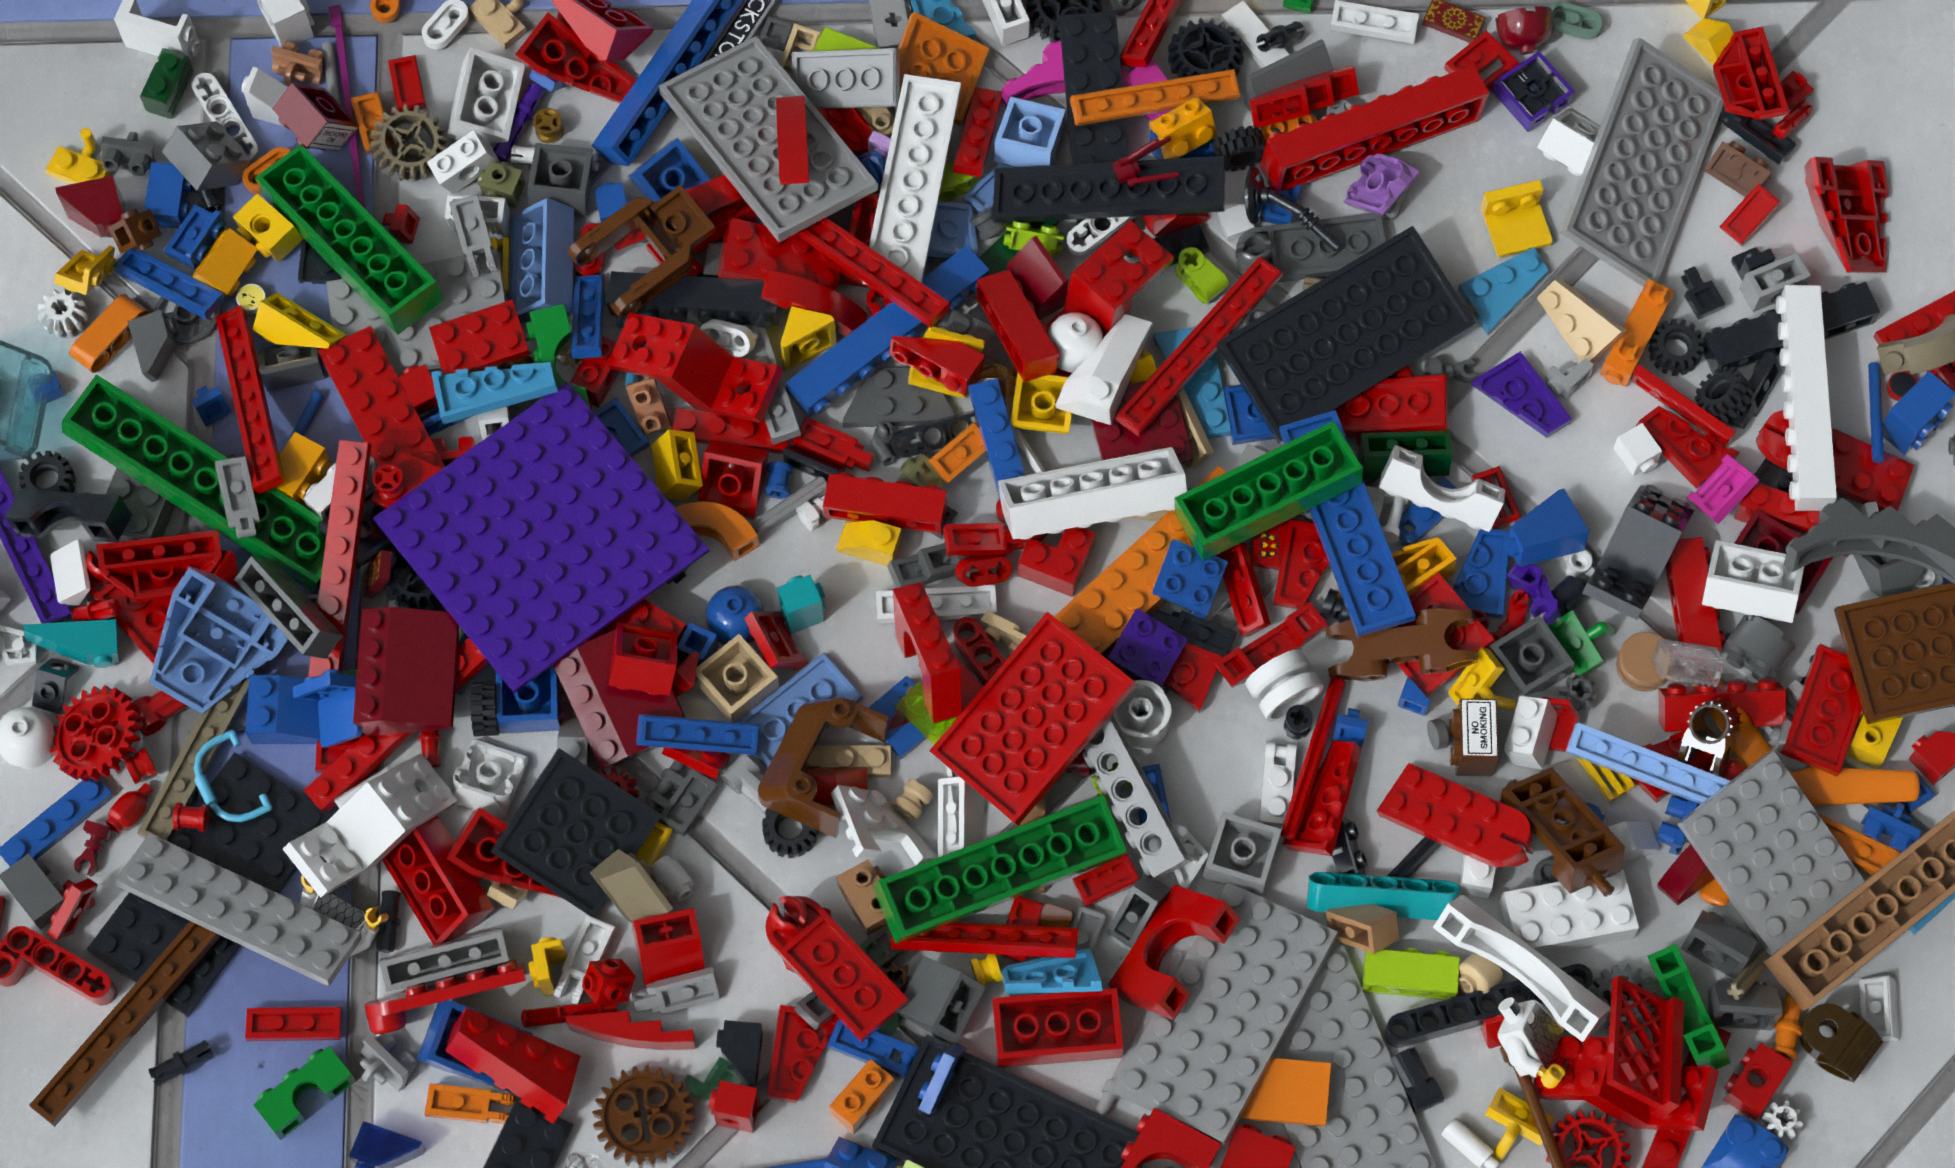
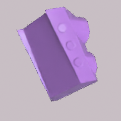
[1344,153,1421,216]

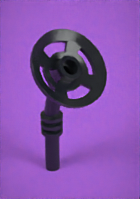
[1244,167,1342,252]

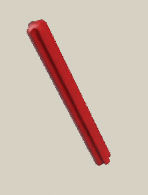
[1280,677,1346,840]

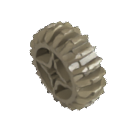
[370,104,448,182]

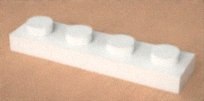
[876,585,997,623]

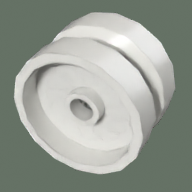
[1245,649,1324,722]

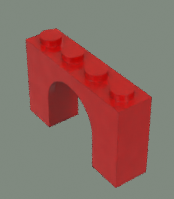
[893,582,962,723]
[1108,885,1240,1020]
[1121,1108,1221,1168]

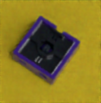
[1492,51,1575,132]

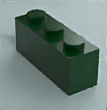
[1358,430,1453,479]

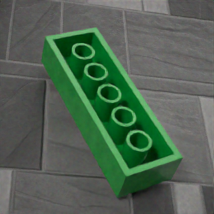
[1174,421,1363,561]

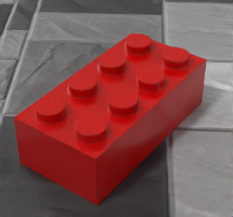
[717,218,841,292]
[992,988,1123,1068]

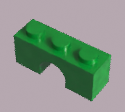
[253,1046,356,1140]

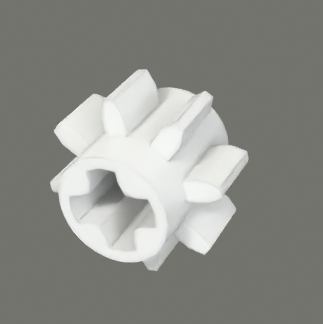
[1762,1100,1803,1140]

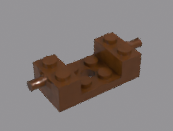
[1500,767,1625,897]

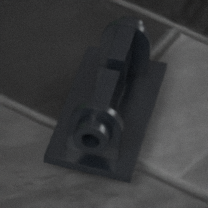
[1332,816,1368,875]

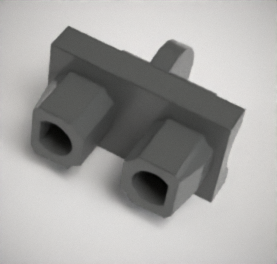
[101,132,156,176]

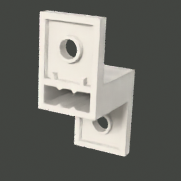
[283,753,458,897]

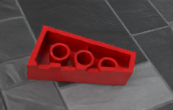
[445,1007,581,1124]

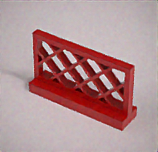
[1607,976,1684,1119]

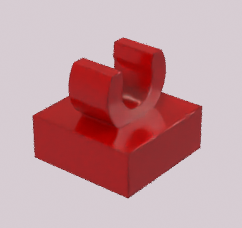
[1780,70,1814,110]
[382,204,420,244]

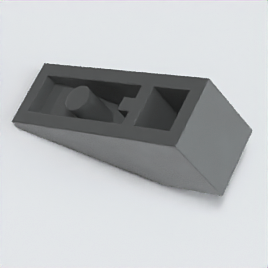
[945,309,1018,377]

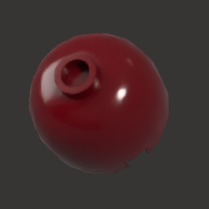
[1495,6,1553,55]

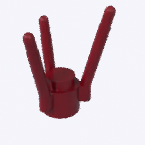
[1112,136,1180,187]

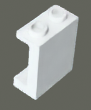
[114,0,200,61]

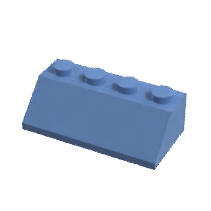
[508,198,575,323]

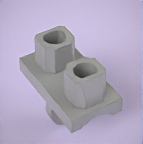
[360,1033,416,1092]

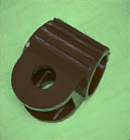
[1678,698,1742,777]
[1799,1003,1884,1083]

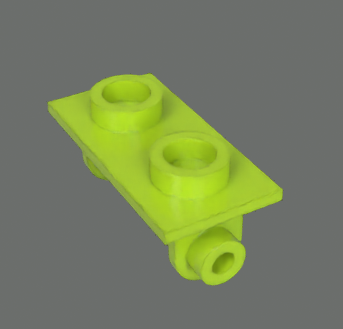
[1003,220,1064,257]

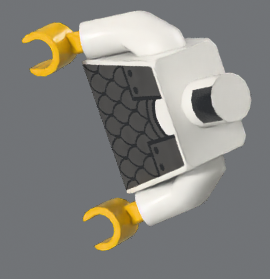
[300,875,389,957]
[1498,997,1565,1088]

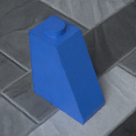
[1506,489,1589,567]

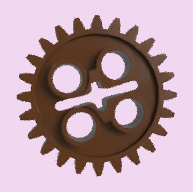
[593,1065,695,1168]

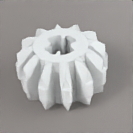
[38,289,88,338]

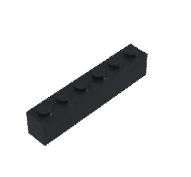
[605,271,784,328]
[1703,282,1880,375]

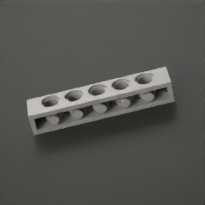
[1082,714,1191,879]

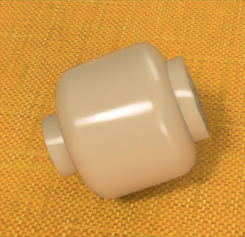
[1458,952,1503,994]

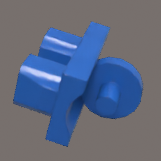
[1656,796,1697,855]
[1861,802,1922,853]

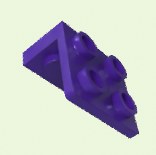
[1105,609,1187,687]

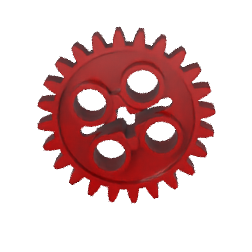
[49,685,143,782]

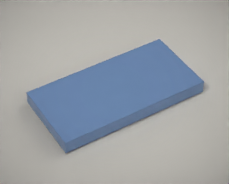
[737,652,863,769]

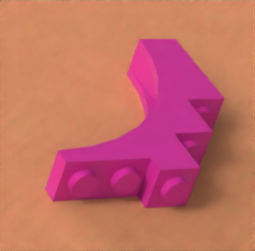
[1002,40,1171,121]

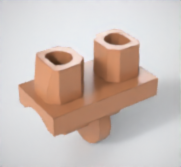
[271,41,324,86]
[626,377,672,435]

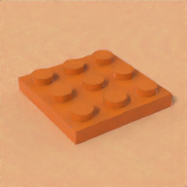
[898,12,989,125]

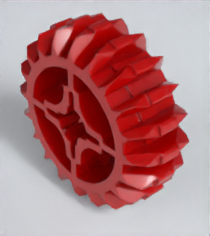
[1546,1110,1631,1168]

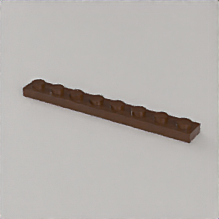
[29,921,221,1127]

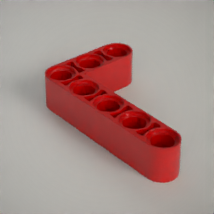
[953,617,1005,686]

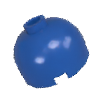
[705,585,765,645]

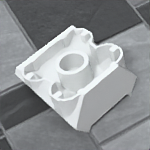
[451,739,529,819]

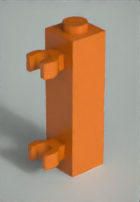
[1600,279,1674,387]

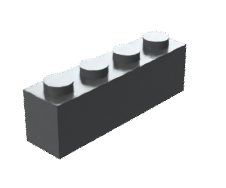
[234,556,343,659]

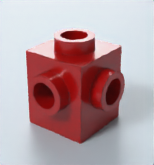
[582,958,636,1005]

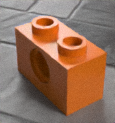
[829,1059,895,1134]

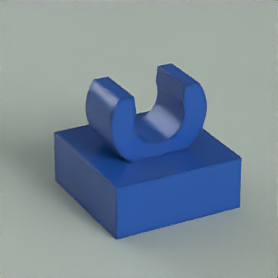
[191,385,231,426]
[1332,708,1368,748]

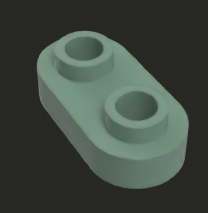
[1549,1,1602,40]

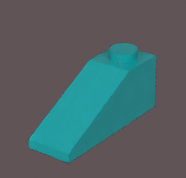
[23,619,119,668]

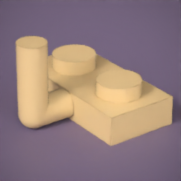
[468,0,527,50]

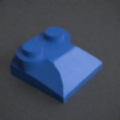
[1701,1114,1789,1168]

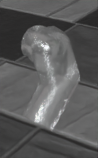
[564,1152,607,1168]

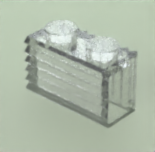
[1652,638,1725,688]

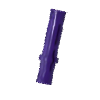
[493,83,545,163]

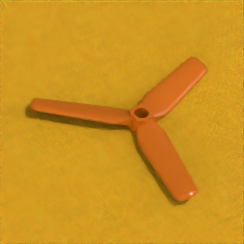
[1691,670,1920,907]

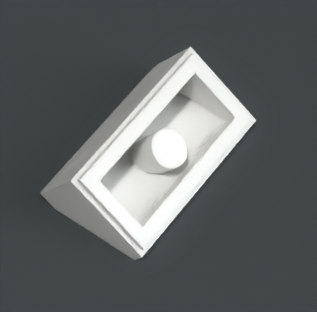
[50,539,91,606]
[1859,975,1900,1041]

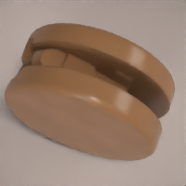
[1616,632,1675,692]

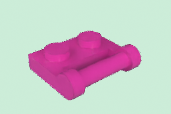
[1686,454,1759,524]

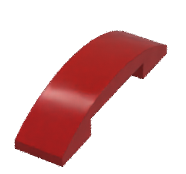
[761,270,867,336]
[1214,602,1328,688]

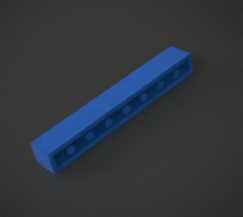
[591,0,743,166]
[786,245,989,418]

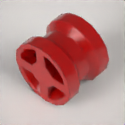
[373,464,406,501]
[124,747,158,784]

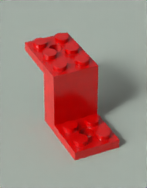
[1045,220,1174,377]
[606,313,784,423]
[1533,1037,1719,1131]

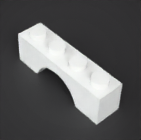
[1379,445,1505,532]

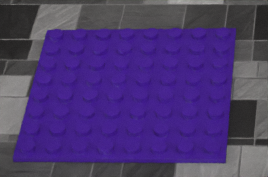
[373,381,710,693]

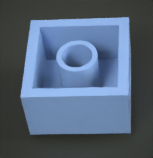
[994,97,1066,167]

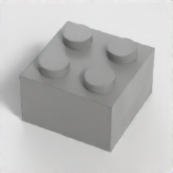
[1203,812,1282,896]

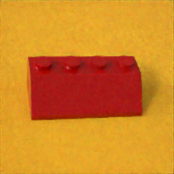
[382,815,494,945]

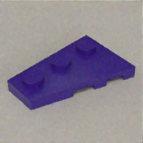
[1471,351,1572,438]

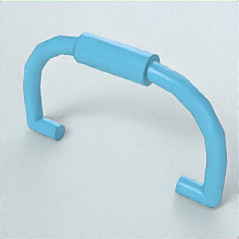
[194,730,272,822]

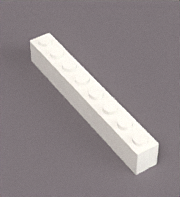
[1776,285,1837,511]

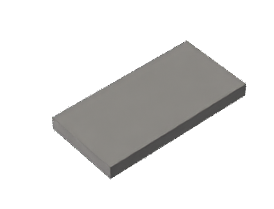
[792,48,900,109]

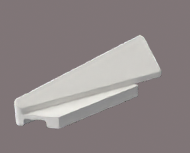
[938,766,985,857]

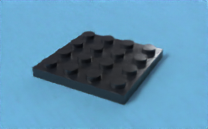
[490,748,662,918]

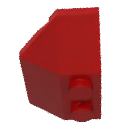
[1713,26,1789,120]
[96,530,222,602]

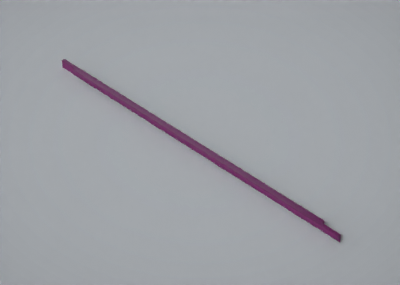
[329,5,366,209]

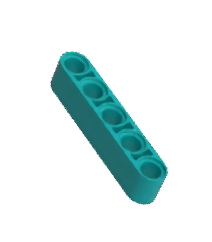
[1306,872,1460,920]

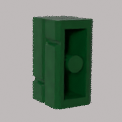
[140,48,194,119]

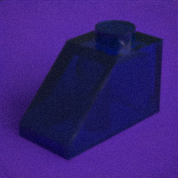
[349,1121,426,1168]

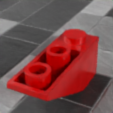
[889,336,985,396]

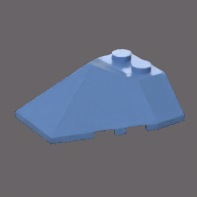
[149,566,288,714]

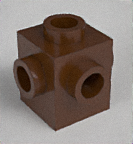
[108,208,162,253]

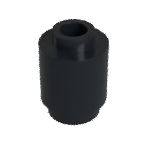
[1551,575,1589,619]

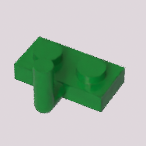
[1548,610,1616,677]

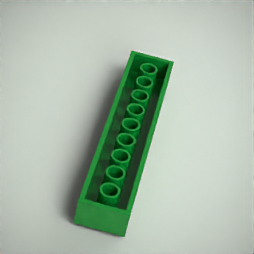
[62,374,326,594]

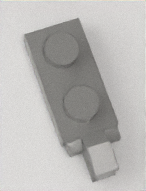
[632,967,721,1014]

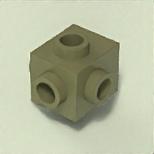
[478,161,525,208]

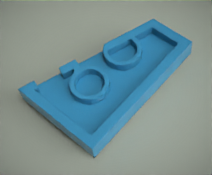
[1458,247,1549,335]
[1000,948,1103,994]

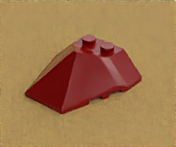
[1804,157,1889,274]

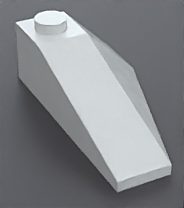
[1055,314,1153,425]

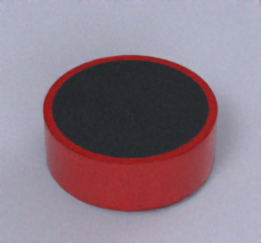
[1886,371,1917,401]

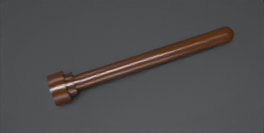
[1500,1046,1566,1168]

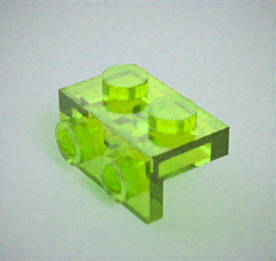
[895,680,957,745]

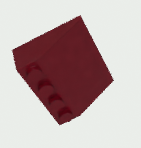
[353,607,460,736]
[553,619,686,770]

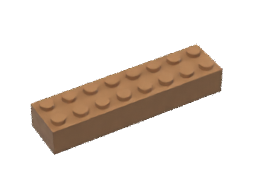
[1763,811,1955,1011]

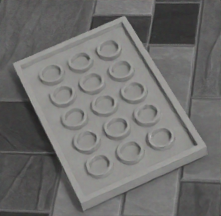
[326,249,506,377]
[1677,751,1865,955]

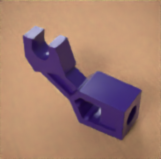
[1506,563,1561,626]

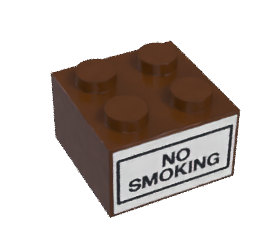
[1449,699,1499,776]

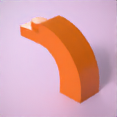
[675,502,760,562]

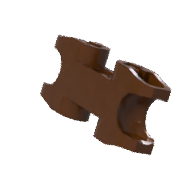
[1325,608,1478,682]

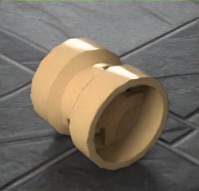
[892,779,934,822]

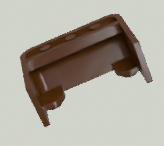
[758,698,889,838]

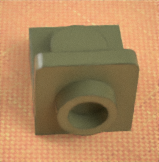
[898,454,945,488]

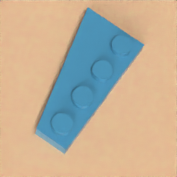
[1153,327,1231,439]
[431,362,558,424]

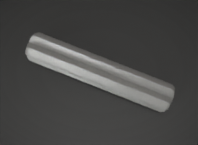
[751,476,827,536]

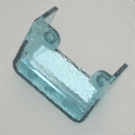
[0,340,53,462]

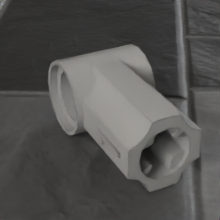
[721,754,770,814]

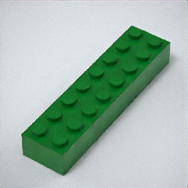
[255,145,444,335]
[873,795,1127,944]

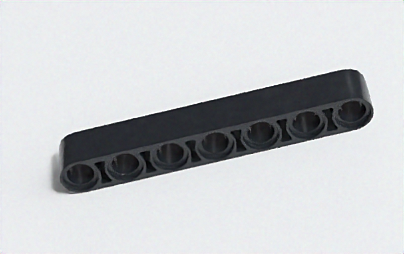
[1384,964,1593,1048]

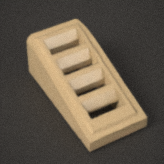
[780,23,822,79]

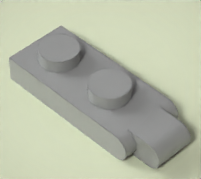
[215,456,260,538]

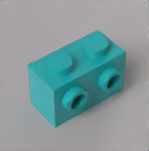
[777,574,827,634]

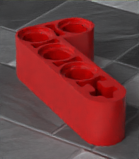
[0,926,117,1006]

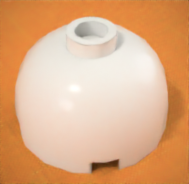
[1048,312,1103,372]
[0,707,57,769]

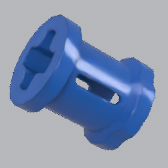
[764,461,793,499]

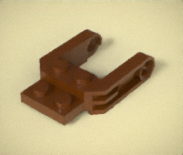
[567,185,716,319]

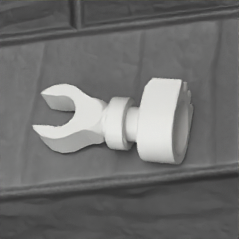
[796,495,825,531]

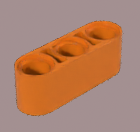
[69,294,149,373]

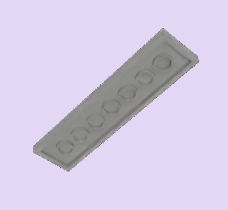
[115,833,362,987]

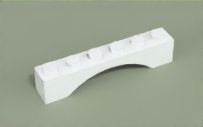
[1433,894,1611,1042]

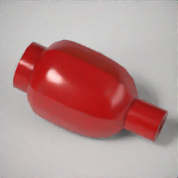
[105,783,154,833]

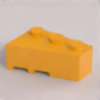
[1392,537,1457,596]

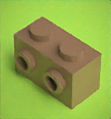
[836,859,888,937]

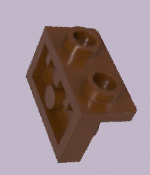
[1703,141,1773,197]

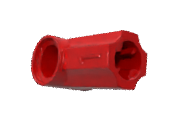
[133,691,188,736]

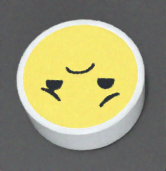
[236,284,267,314]

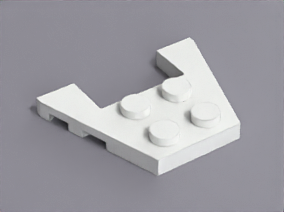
[831,785,938,866]

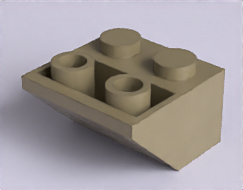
[590,849,673,923]

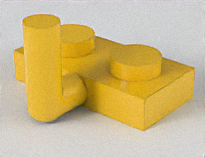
[46,128,111,184]
[1448,647,1516,711]
[1485,1087,1555,1161]

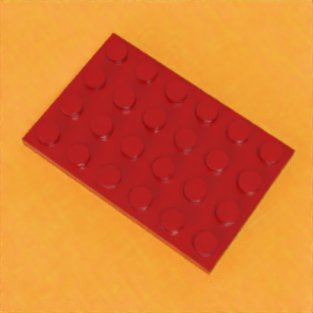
[929,611,1137,826]

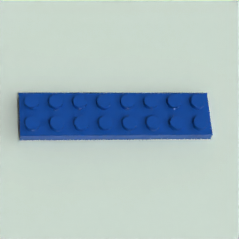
[1279,410,1416,638]

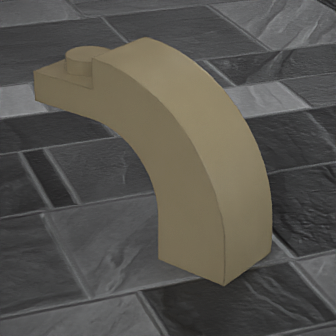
[1877,314,1955,374]

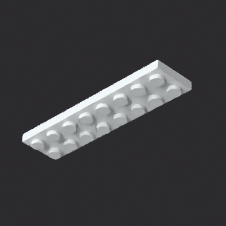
[862,74,961,285]

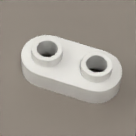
[422,0,469,50]
[700,319,755,357]

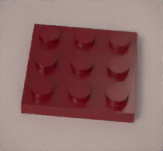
[1090,381,1193,464]

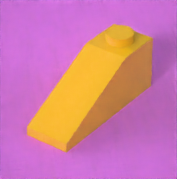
[252,292,347,348]

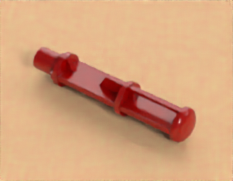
[521,1002,618,1028]

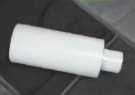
[1441,1118,1500,1168]

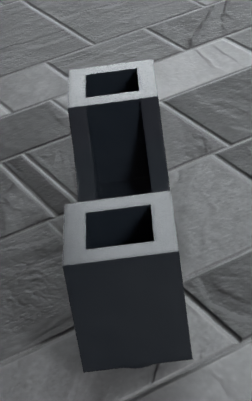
[5,490,133,542]

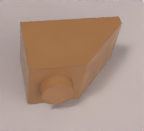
[1326,904,1399,954]

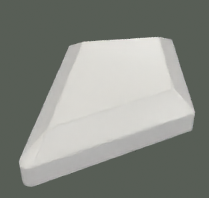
[0,625,37,666]
[1174,832,1209,889]

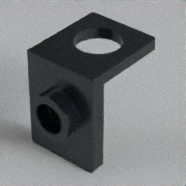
[32,658,80,714]

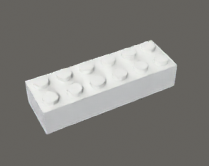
[998,447,1187,539]

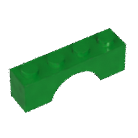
[526,304,591,409]
[1647,944,1730,1069]

